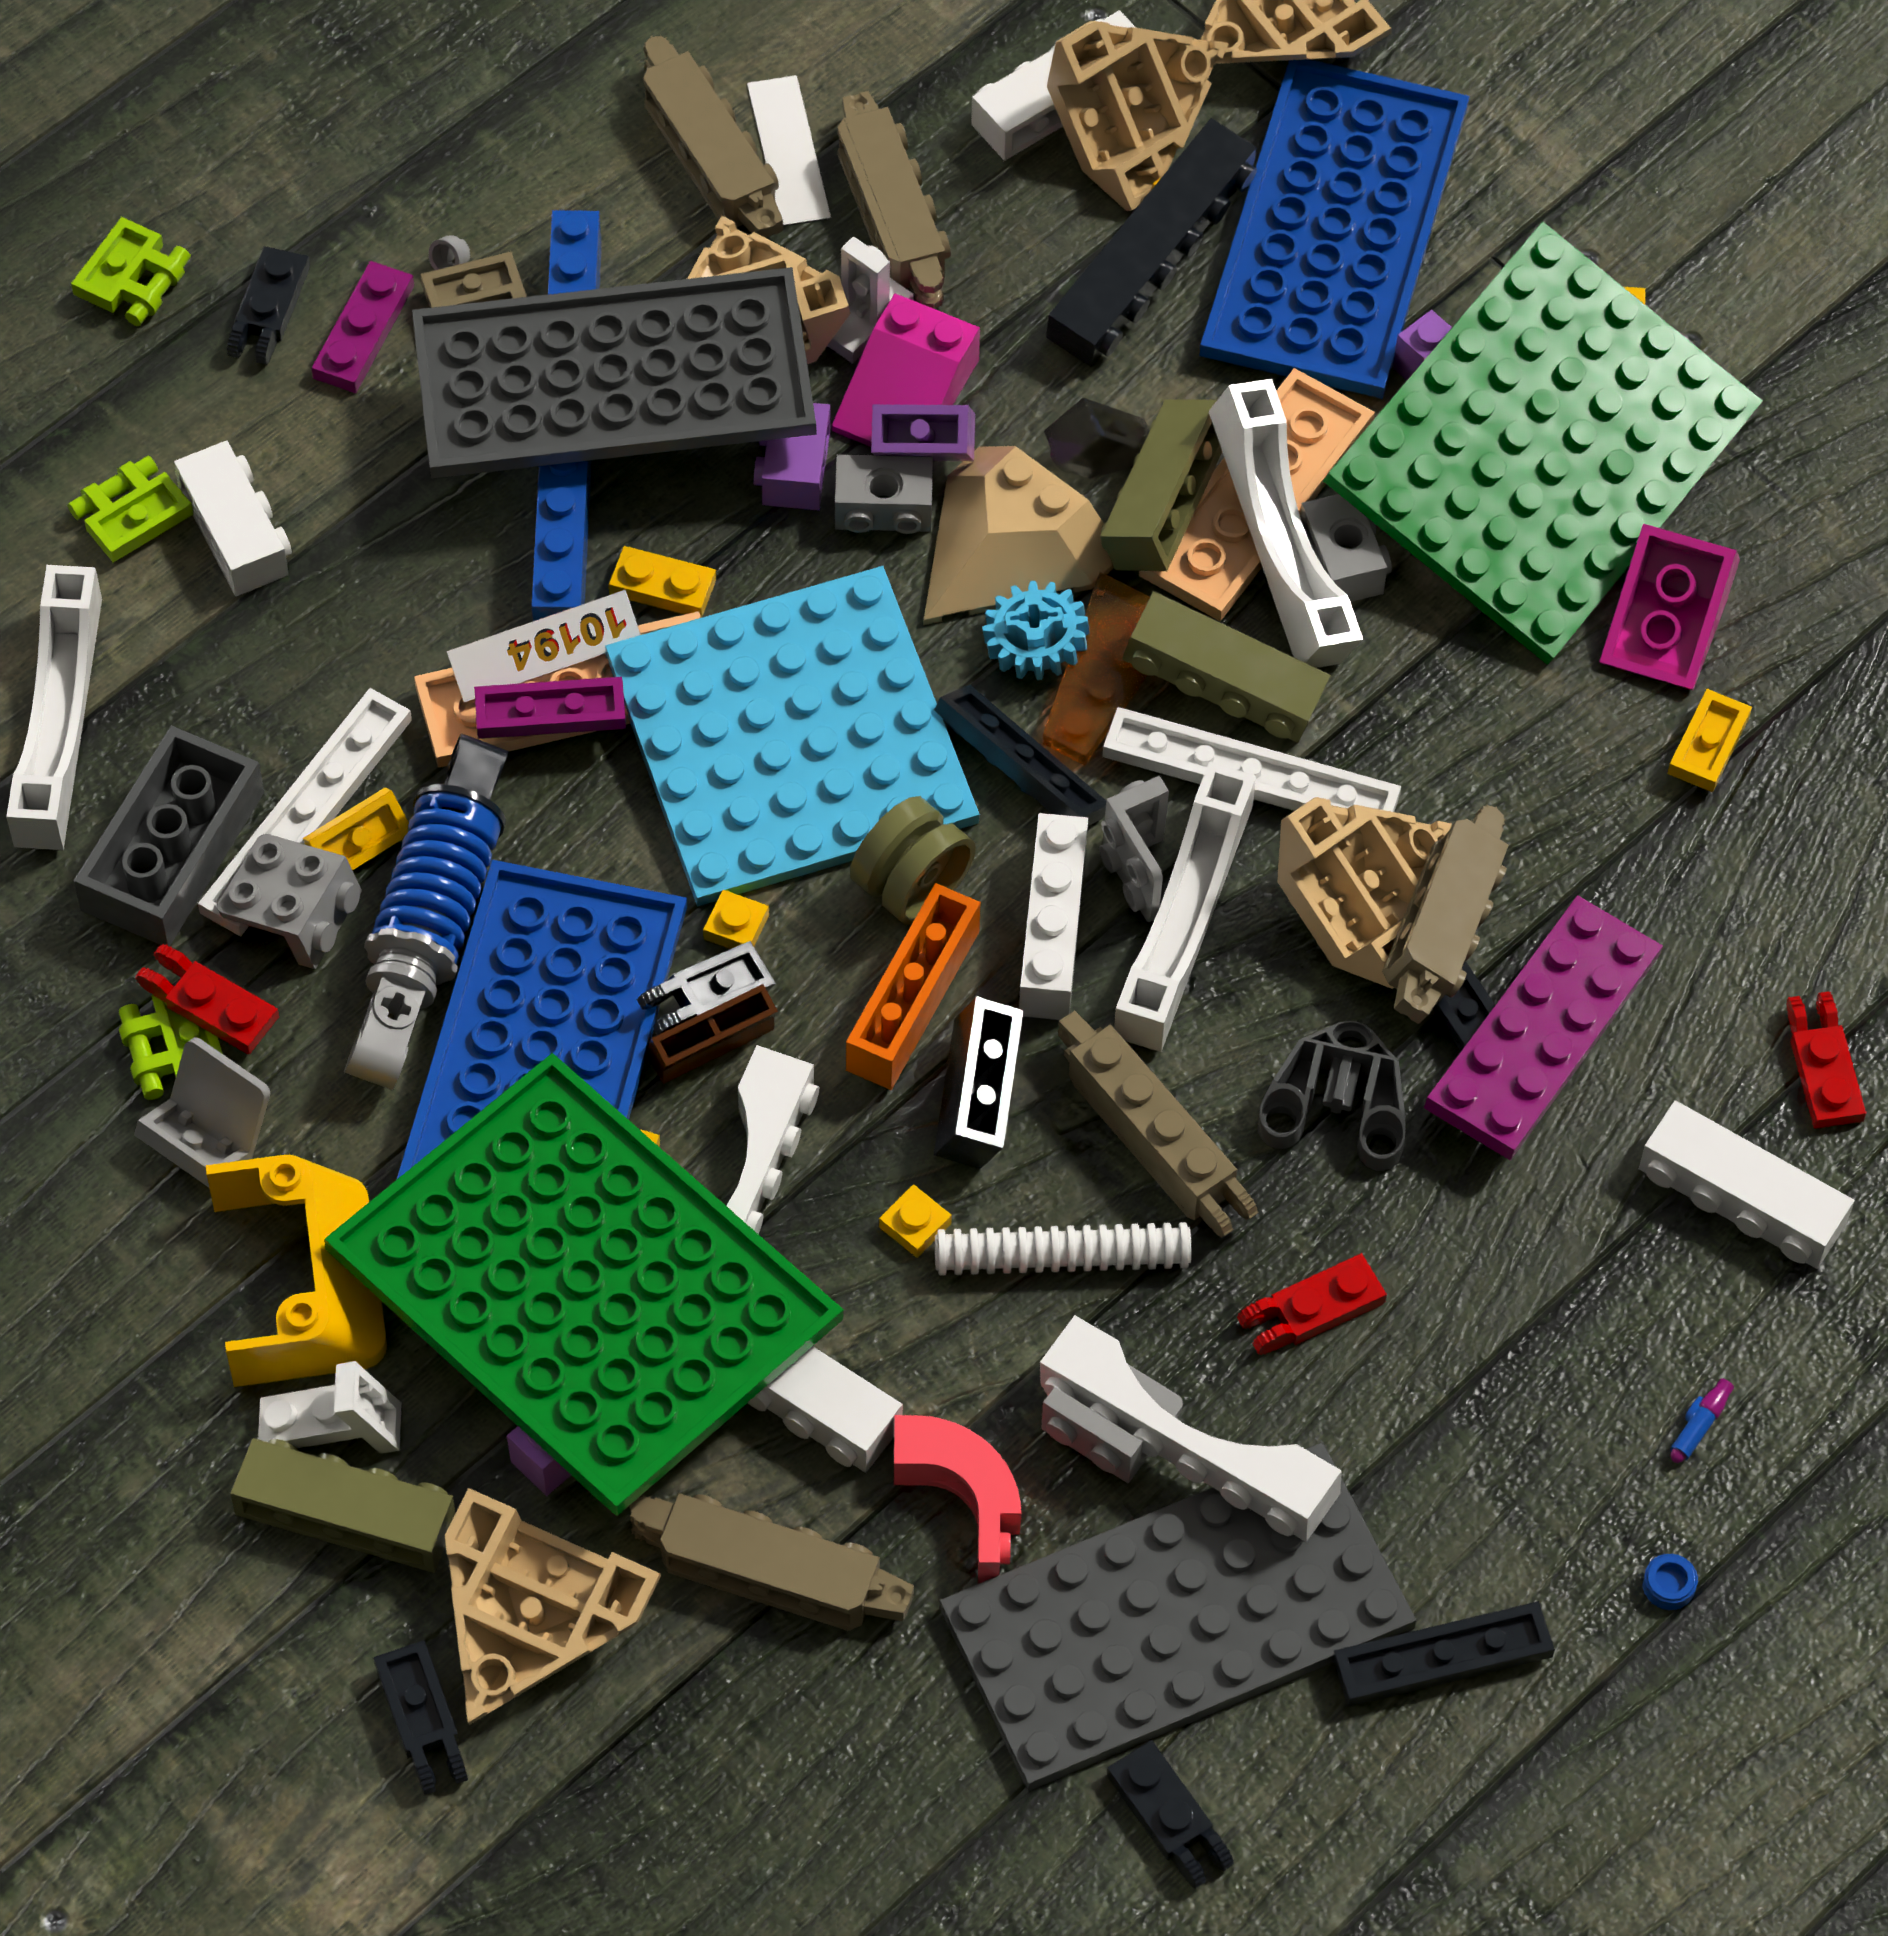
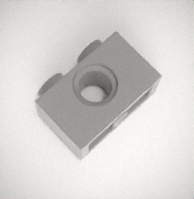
[835,455,933,534]
[1300,494,1392,602]

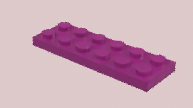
[1424,895,1663,1161]

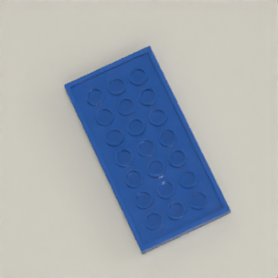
[1199,59,1470,399]
[397,860,687,1179]

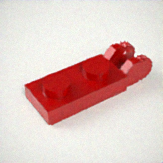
[135,944,279,1054]
[1786,991,1866,1129]
[1237,1253,1387,1355]

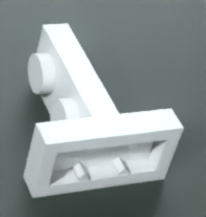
[827,236,914,364]
[258,1361,402,1454]

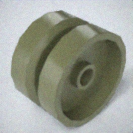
[850,796,976,926]

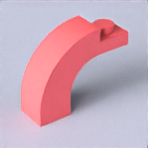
[894,1415,1021,1583]

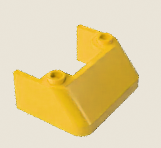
[205,1155,387,1387]

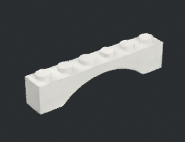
[1208,379,1363,668]
[6,565,102,850]
[1114,762,1256,1052]
[727,1045,820,1234]
[1040,1315,1342,1542]

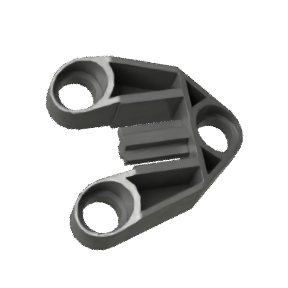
[1258,1021,1406,1171]

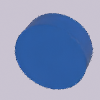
[1643,1554,1698,1610]

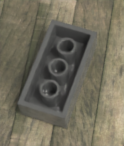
[74,726,264,946]

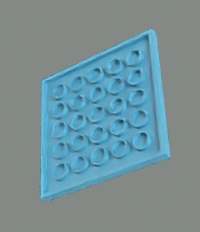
[605,566,980,907]

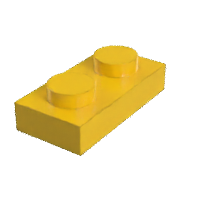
[609,546,716,618]
[1667,689,1752,792]
[302,788,409,870]

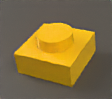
[703,890,769,949]
[879,1184,952,1258]

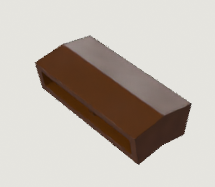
[648,984,778,1084]

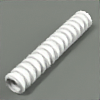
[935,1222,1191,1275]

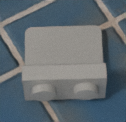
[1099,775,1169,922]
[217,834,362,969]
[134,1037,270,1187]
[1041,1364,1183,1484]

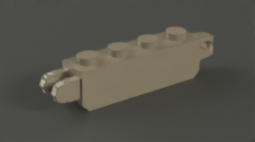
[643,35,783,239]
[838,91,951,309]
[1382,804,1509,1024]
[1058,1010,1259,1238]
[630,1493,914,1631]

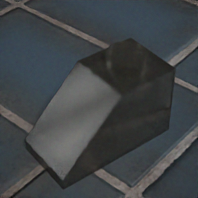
[1044,397,1150,479]

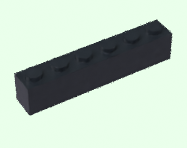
[1046,118,1257,367]

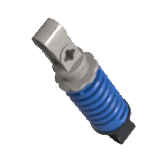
[344,733,508,1090]

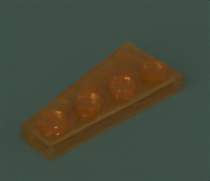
[1043,572,1150,766]

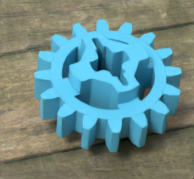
[983,581,1090,680]

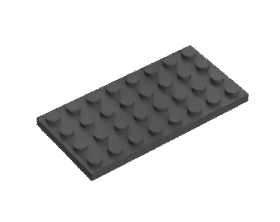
[412,267,817,479]
[939,1442,1417,1791]

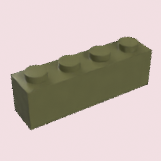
[1100,399,1222,571]
[1122,591,1331,743]
[230,1438,455,1573]

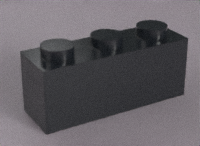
[934,996,1023,1169]

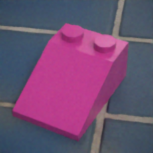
[832,293,980,447]
[1599,523,1740,690]

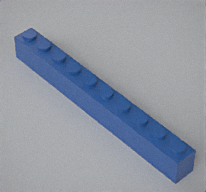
[532,210,602,621]

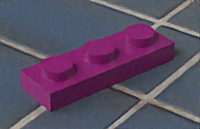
[312,261,414,393]
[474,677,626,739]

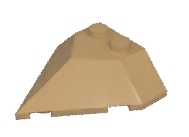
[1200,0,1392,64]
[1046,21,1229,211]
[687,216,851,364]
[923,446,1114,625]
[1277,797,1452,989]
[445,1488,661,1725]

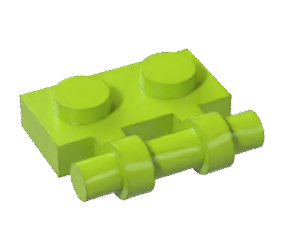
[71,217,191,326]
[67,455,194,563]
[119,995,223,1100]

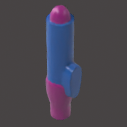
[1670,1378,1734,1463]

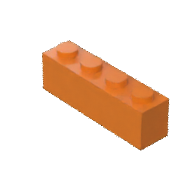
[846,883,981,1090]

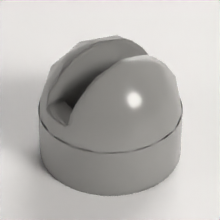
[428,235,470,270]

